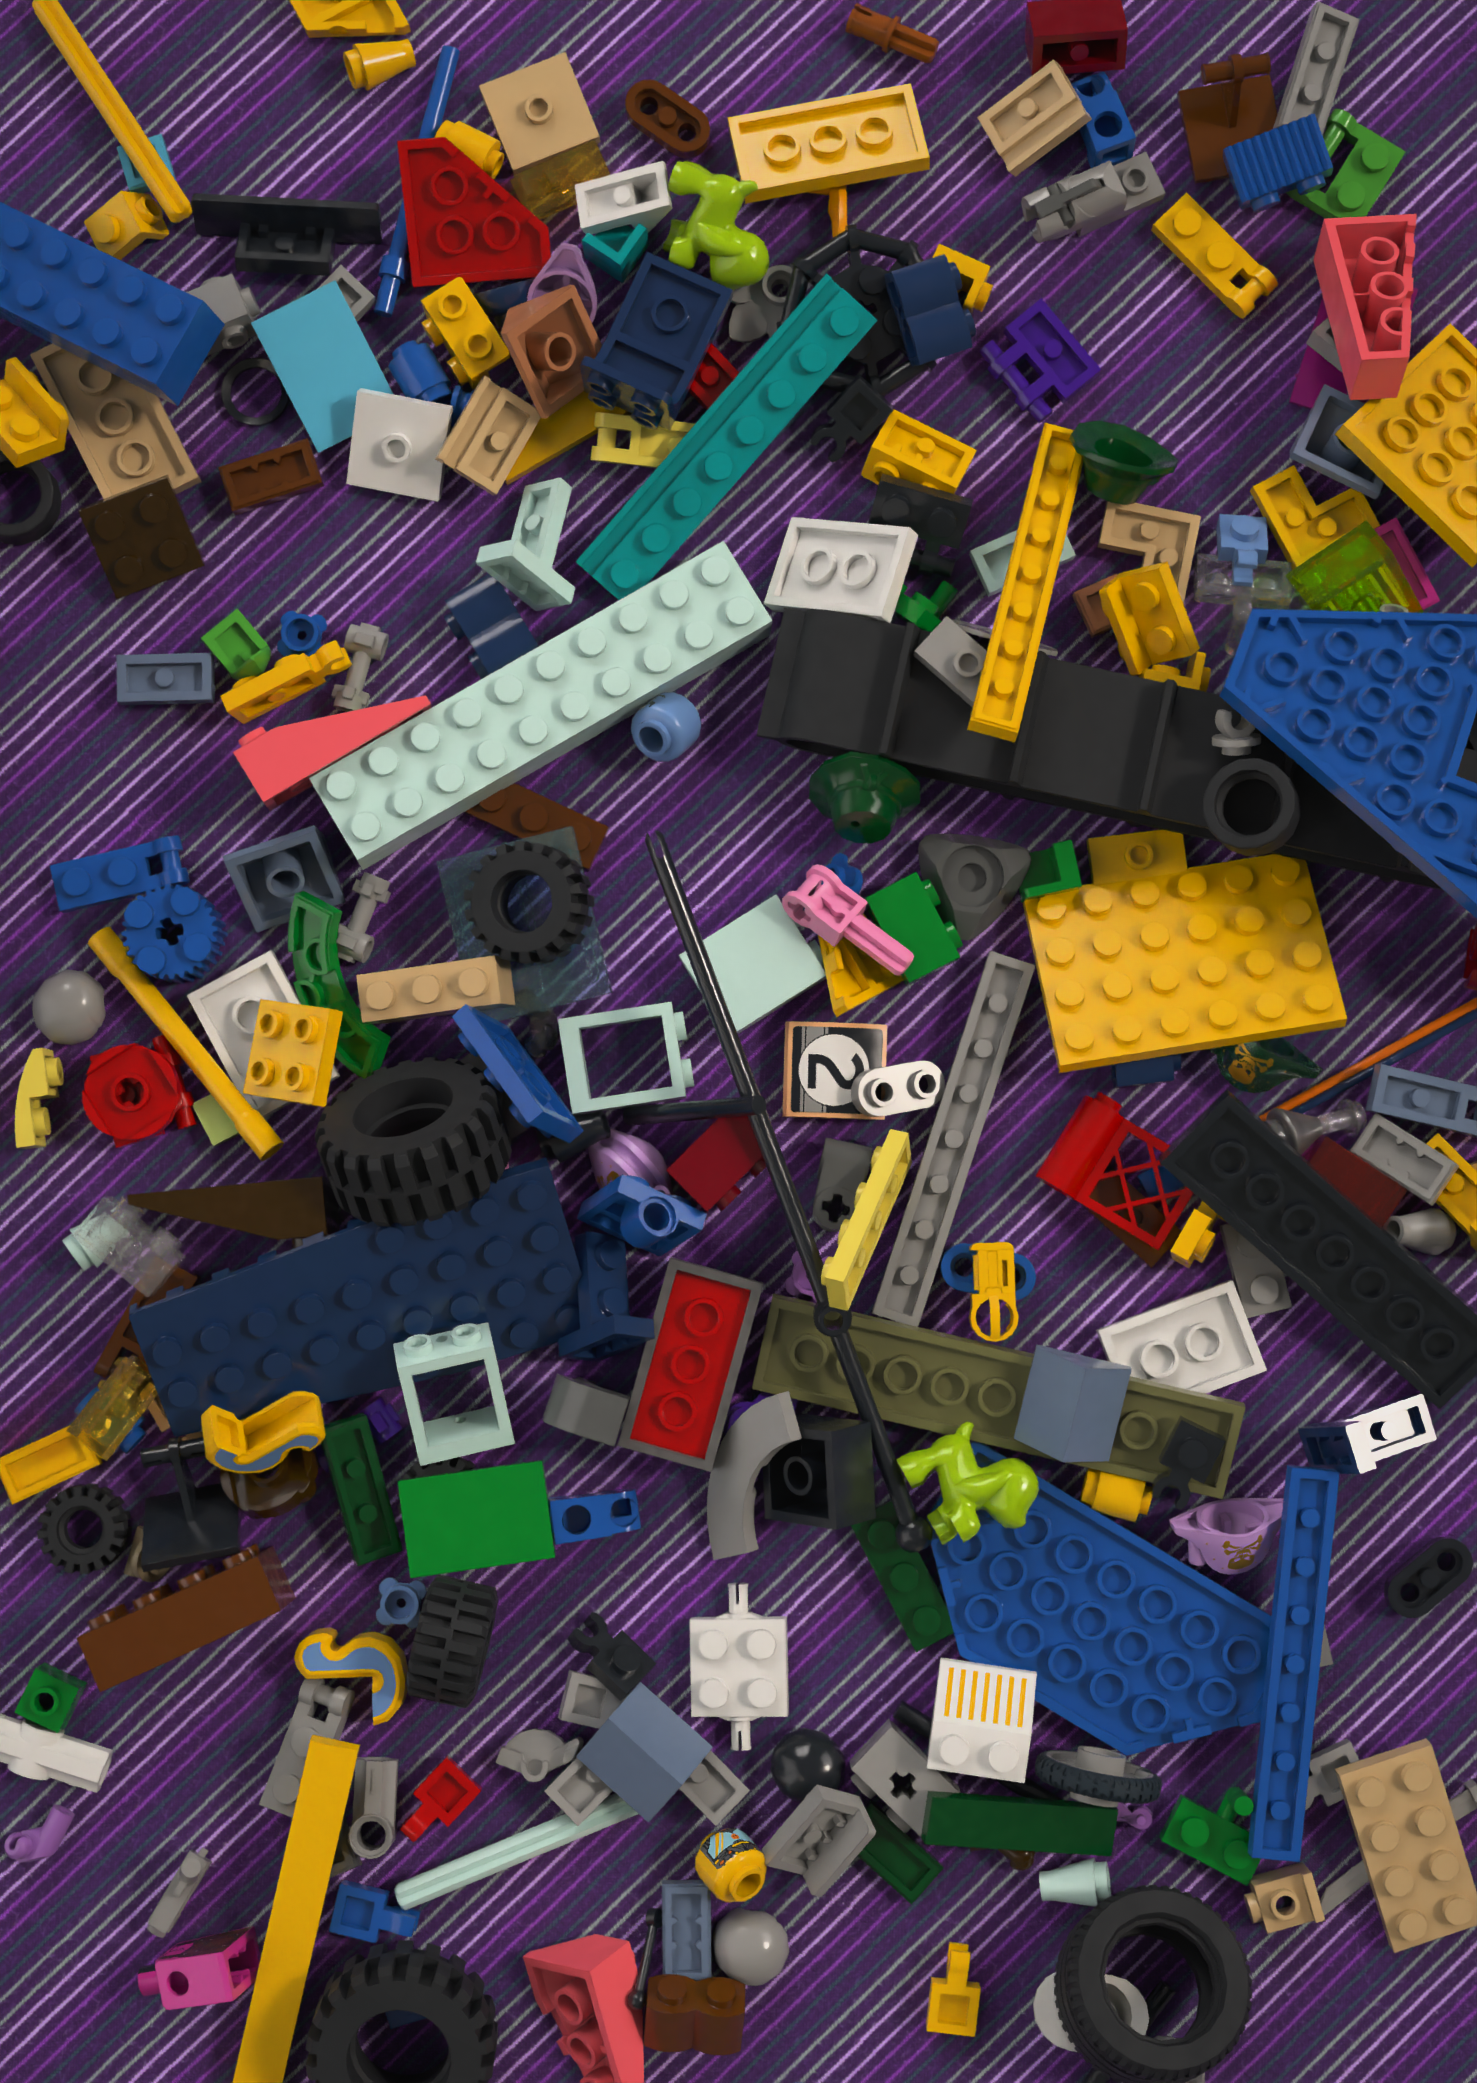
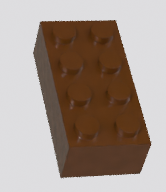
[77,1543,296,1692]

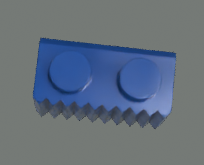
[1223,113,1333,213]

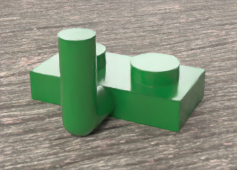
[894,580,958,632]
[1159,1787,1261,1886]

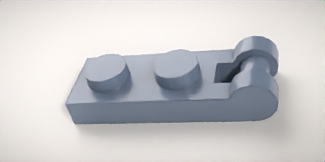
[1365,1064,1477,1138]

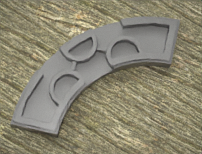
[707,1391,802,1560]

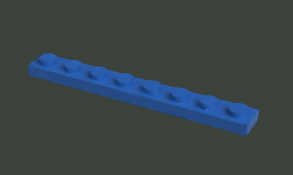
[1247,1465,1340,1862]

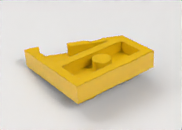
[289,0,411,38]
[818,913,903,1017]

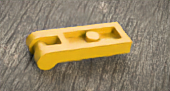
[1151,192,1278,319]

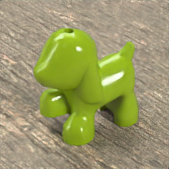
[663,161,769,292]
[896,1421,1039,1545]

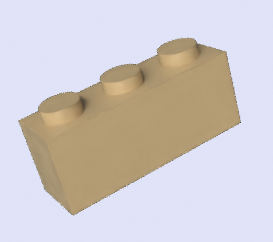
[356,955,515,1024]

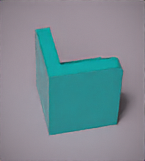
[582,223,649,283]

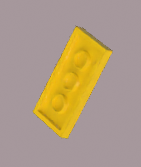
[728,83,930,204]

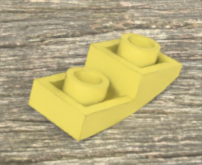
[15,1048,64,1149]

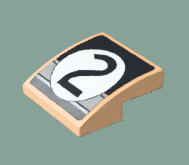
[782,1021,887,1120]

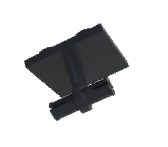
[140,1437,241,1572]

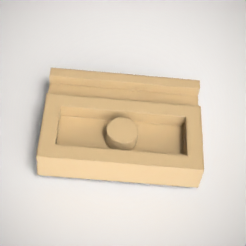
[977,59,1092,177]
[435,376,541,496]

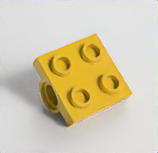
[243,999,343,1107]

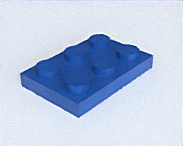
[452,1004,584,1143]

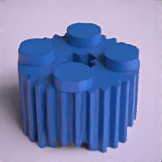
[121,884,228,984]

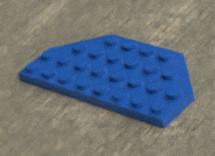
[925,1440,1271,1756]

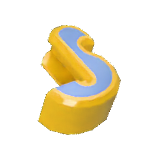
[201,1391,326,1474]
[294,1628,408,1726]

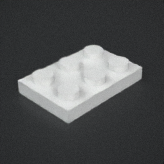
[764,517,918,623]
[187,950,340,1117]
[1096,1280,1267,1394]

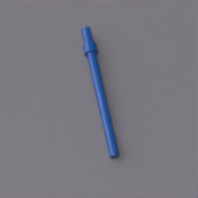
[374,45,460,318]

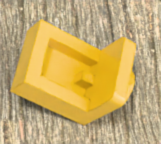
[84,191,169,260]

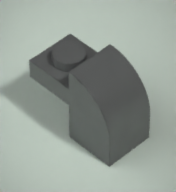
[542,1373,630,1447]

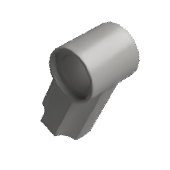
[349,1756,399,1859]

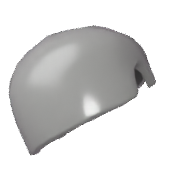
[32,969,106,1046]
[711,1908,789,1986]

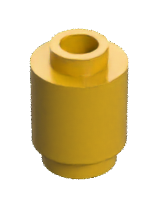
[435,120,504,179]
[1080,1468,1152,1522]

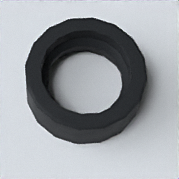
[0,451,62,545]
[1203,758,1301,856]

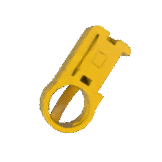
[969,1242,1019,1342]

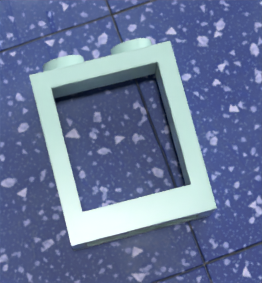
[558,1002,694,1115]
[393,1322,515,1466]

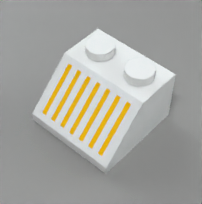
[927,1657,1037,1783]

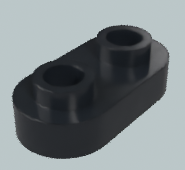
[1384,1536,1473,1618]

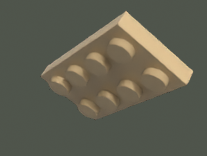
[30,344,202,499]
[1335,1738,1477,1953]

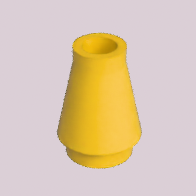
[343,39,416,91]

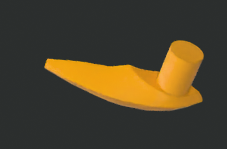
[807,185,847,255]

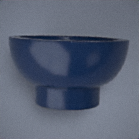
[473,277,535,328]

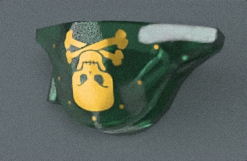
[1208,1037,1323,1093]

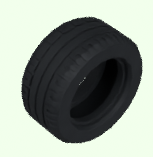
[1054,1885,1252,2083]

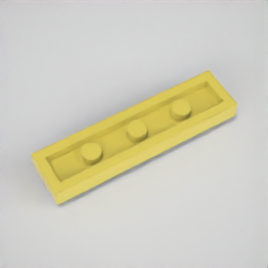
[821,1129,912,1311]

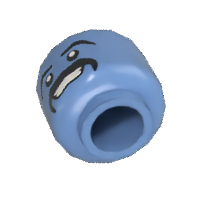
[631,692,701,762]

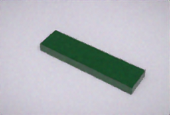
[921,1791,1118,1856]

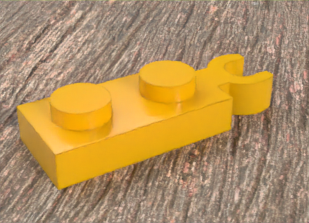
[220,640,352,724]

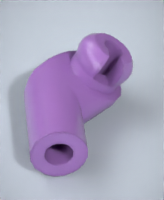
[4,1805,75,1863]

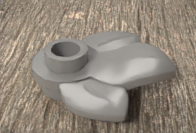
[729,265,792,343]

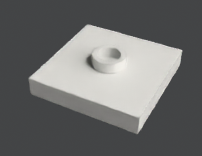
[346,388,453,502]

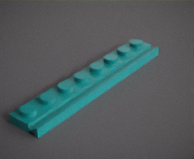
[576,273,878,600]

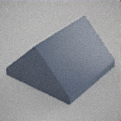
[1290,384,1384,500]
[223,825,346,933]
[1014,1344,1132,1462]
[576,1682,713,1823]

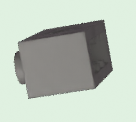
[849,1719,961,1837]

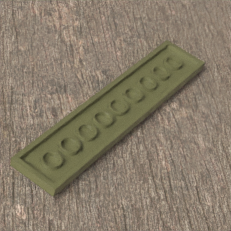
[752,1293,1246,1499]

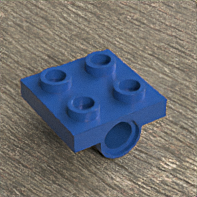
[577,1174,707,1257]

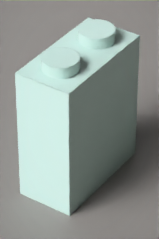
[679,895,826,1034]

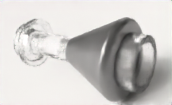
[1263,1099,1367,1155]

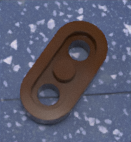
[625,79,710,158]

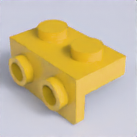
[421,277,510,389]

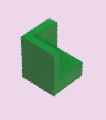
[1018,840,1082,903]

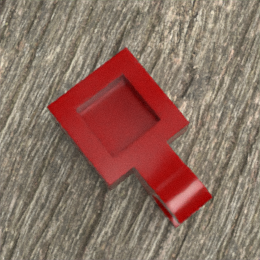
[400,1755,482,1843]

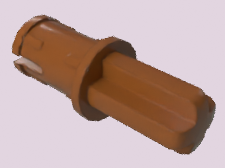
[845,3,939,63]

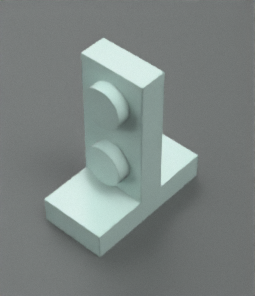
[476,477,575,611]

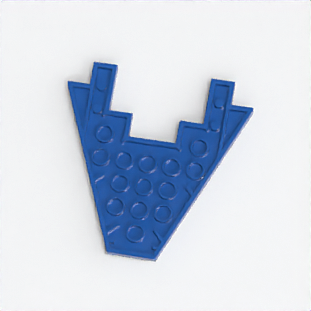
[1219,609,1477,918]

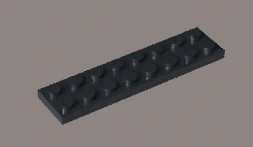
[1159,1090,1477,1409]

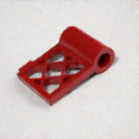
[1035,1092,1194,1251]

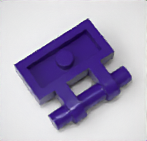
[979,298,1101,423]

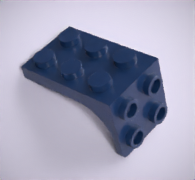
[580,252,733,430]

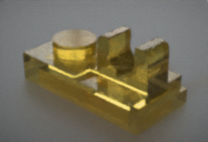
[510,140,610,220]
[67,1354,158,1461]

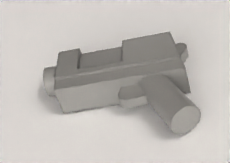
[147,1847,212,1938]

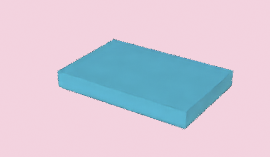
[251,280,393,453]

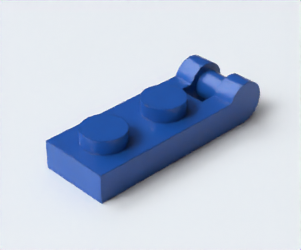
[50,835,190,913]

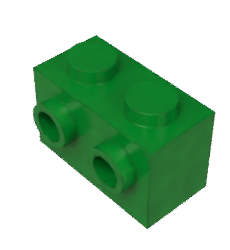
[865,872,963,987]

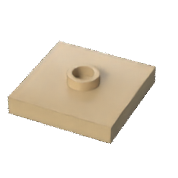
[479,52,600,176]

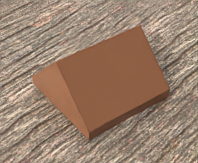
[501,285,602,418]

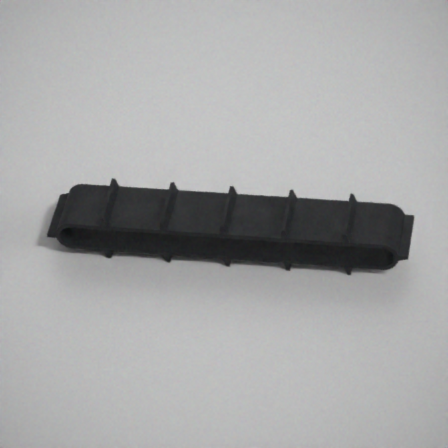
[756,608,1477,891]

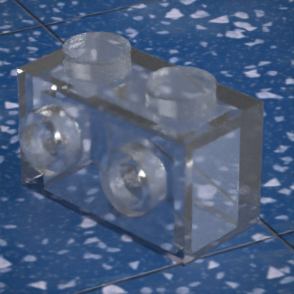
[71,1195,186,1298]

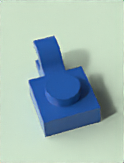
[329,1880,421,1943]

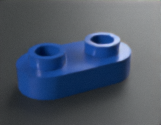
[940,1243,1036,1301]

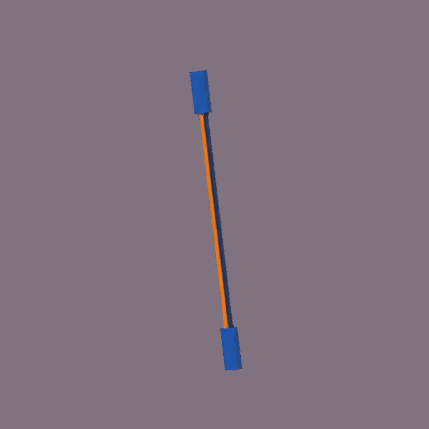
[1136,997,1477,1197]

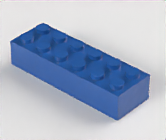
[0,202,225,406]

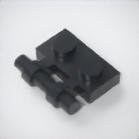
[868,474,973,578]

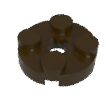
[220,1448,319,1519]

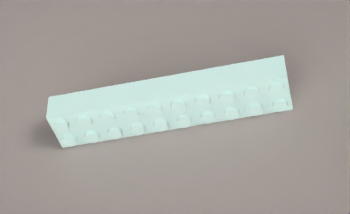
[309,541,772,870]

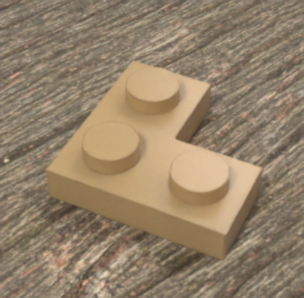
[1097,501,1201,604]

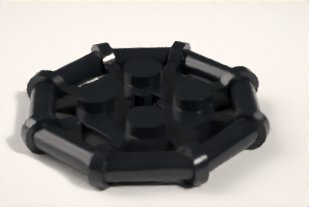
[776,224,937,397]

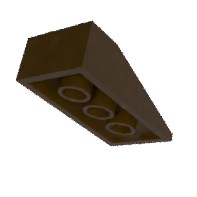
[127,1177,340,1248]

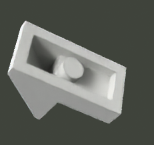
[575,161,672,234]

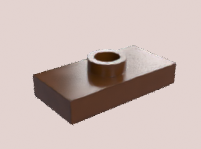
[218,438,324,515]
[1082,1168,1181,1268]

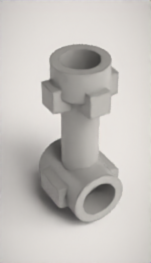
[332,622,389,712]
[336,872,391,963]

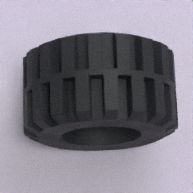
[464,841,595,964]
[406,1574,498,1709]

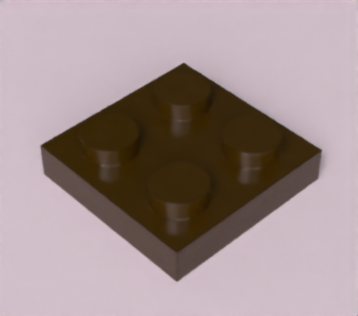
[78,475,205,599]

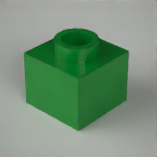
[14,1662,87,1733]

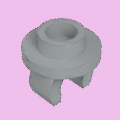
[1212,709,1261,756]

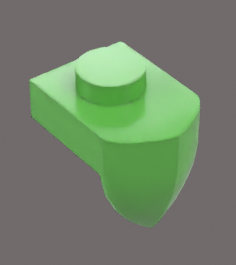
[200,608,271,680]

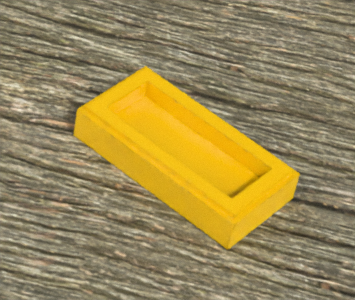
[0,1421,103,1505]

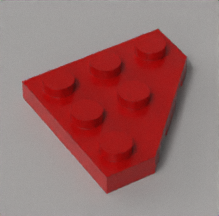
[397,137,552,287]

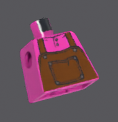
[138,1926,261,2010]

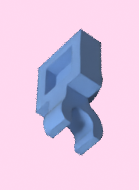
[1216,514,1268,587]

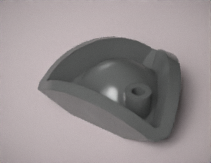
[918,834,1031,940]

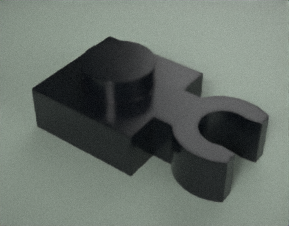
[810,374,893,463]
[1151,1416,1226,1510]
[568,1612,657,1701]

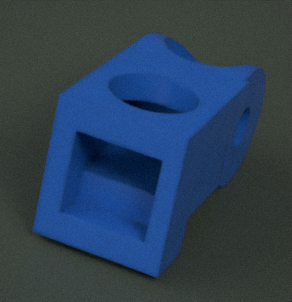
[1071,71,1136,168]
[548,1489,641,1545]

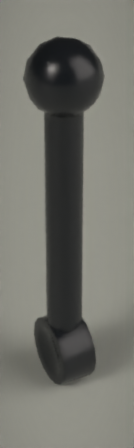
[628,1908,662,2010]

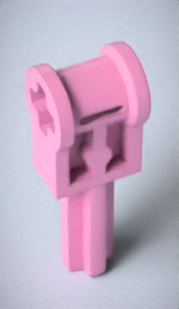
[782,864,914,976]

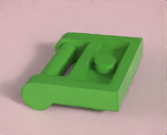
[1286,109,1406,219]

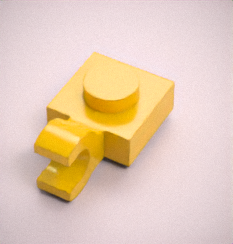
[926,1942,981,2037]

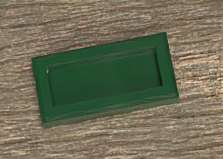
[857,1800,944,1904]

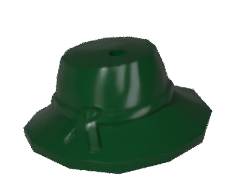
[1069,421,1178,505]
[809,752,920,844]

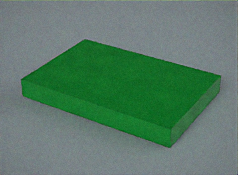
[397,1459,556,1578]

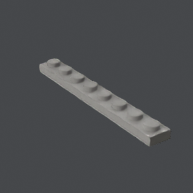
[871,951,1036,1327]

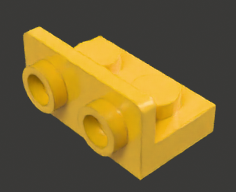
[0,357,69,468]
[861,409,977,494]
[1099,561,1200,676]

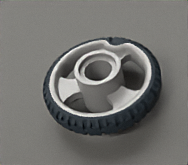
[1035,1746,1162,1807]

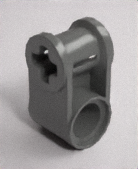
[813,1137,872,1232]

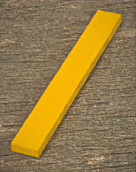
[967,423,1083,742]
[232,1734,360,2083]

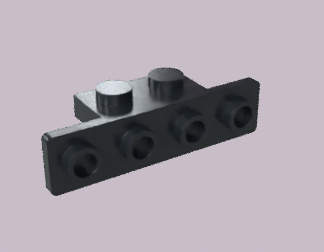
[191,193,383,276]

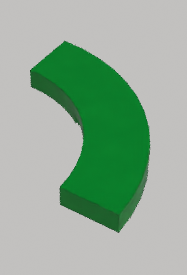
[288,891,391,1079]

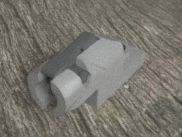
[1021,152,1166,243]

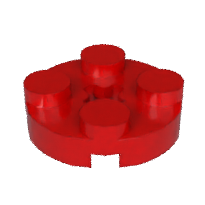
[82,1045,182,1140]

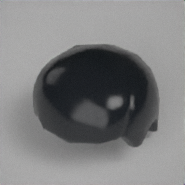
[770,1728,846,1803]

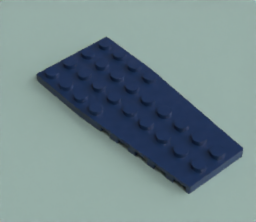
[129,1157,582,1437]

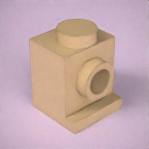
[1244,1862,1325,1934]

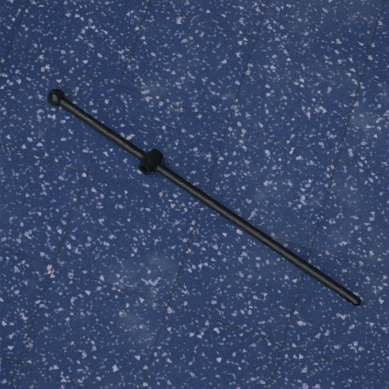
[645,830,933,1553]

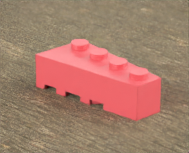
[1313,214,1417,400]

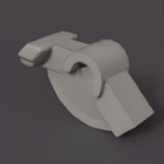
[496,1728,584,1782]

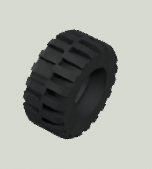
[315,1057,512,1227]
[306,1940,498,2083]

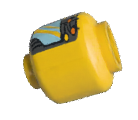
[695,1828,767,1903]

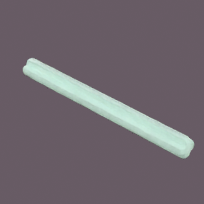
[394,1793,638,1910]

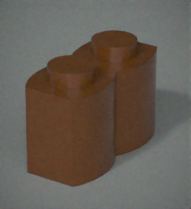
[644,1974,746,2055]

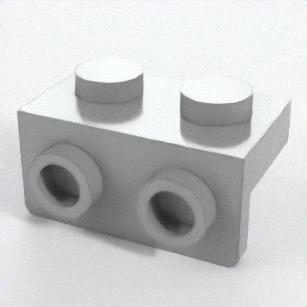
[761,1785,876,1897]

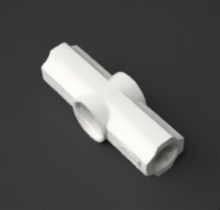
[0,1713,113,1793]

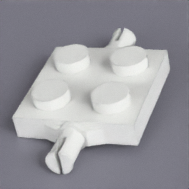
[690,1583,789,1751]

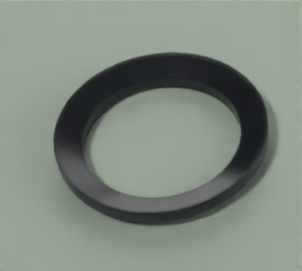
[221,358,289,426]

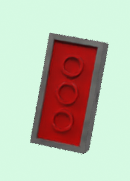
[617,1257,763,1472]

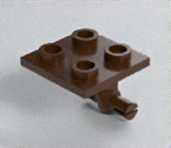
[1177,52,1277,184]

